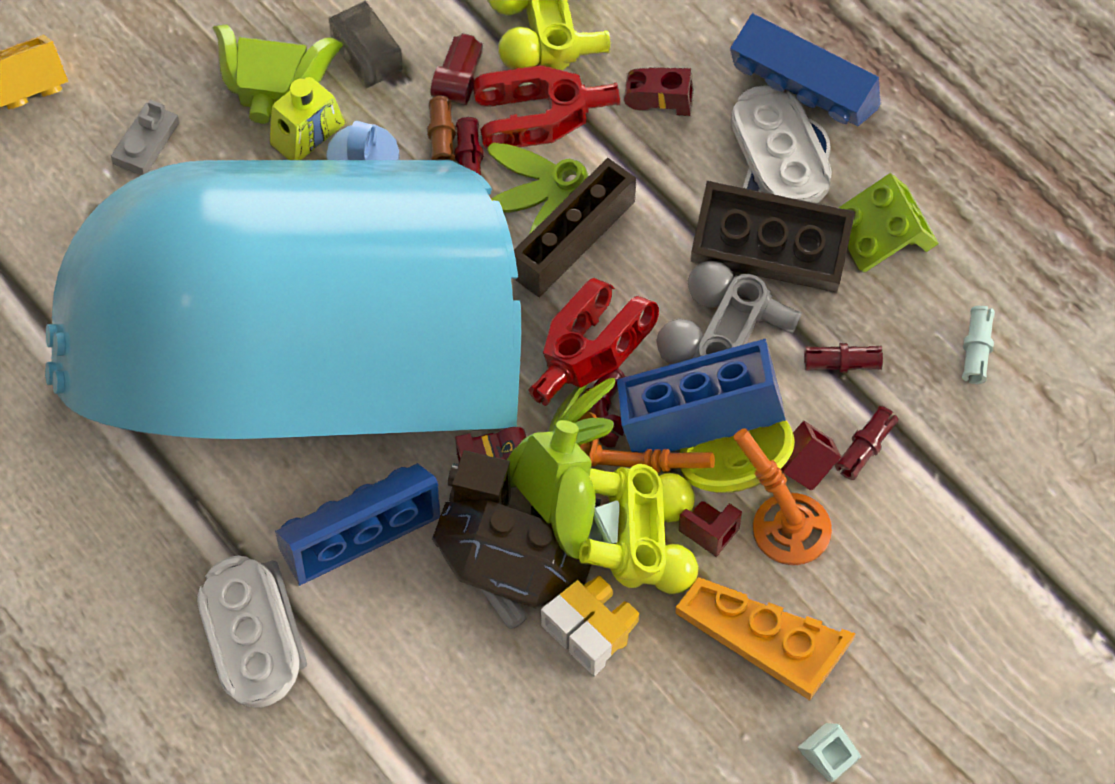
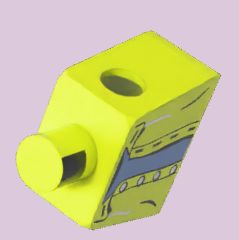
[270,77,345,160]

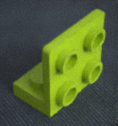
[838,173,939,272]

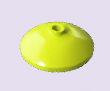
[679,420,794,493]

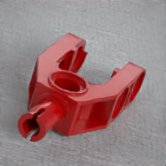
[473,65,620,149]
[528,278,659,406]

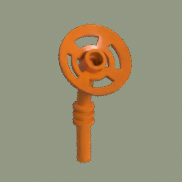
[577,411,715,473]
[733,429,832,565]

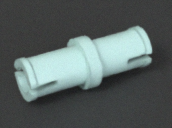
[962,305,995,384]

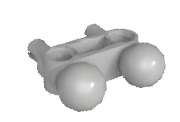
[656,260,802,365]

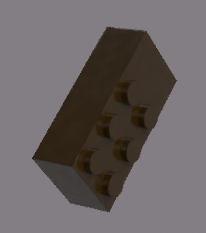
[691,181,855,293]

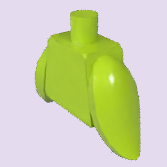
[213,24,344,124]
[507,420,596,559]

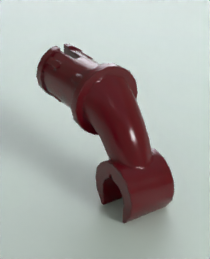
[583,368,626,447]

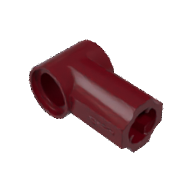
[430,33,483,105]

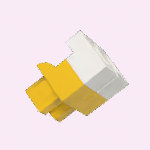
[541,576,639,677]

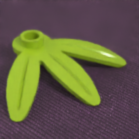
[487,143,588,234]
[548,378,615,445]

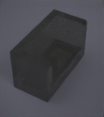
[329,0,403,89]

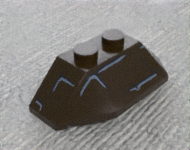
[432,500,591,609]

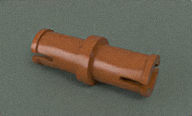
[427,96,456,162]

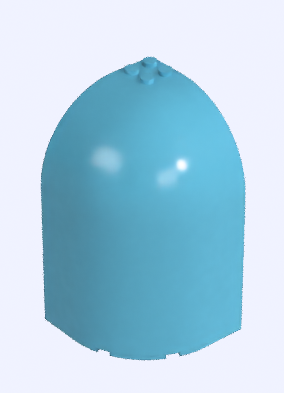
[45,160,521,439]

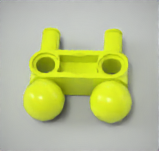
[488,0,611,70]
[579,464,699,594]

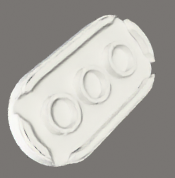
[731,86,832,203]
[197,556,299,708]

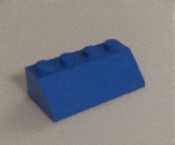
[730,13,881,126]
[617,338,786,453]
[275,463,441,586]

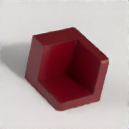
[781,420,842,490]
[678,501,742,557]

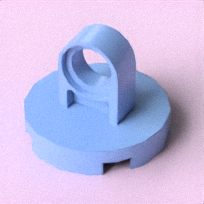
[326,120,400,160]

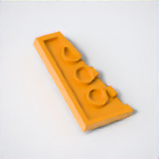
[675,577,855,701]

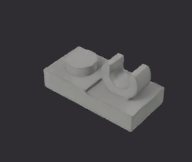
[111,100,179,175]

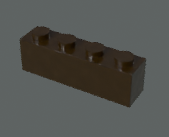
[514,157,636,298]

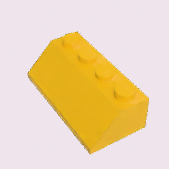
[0,35,69,110]

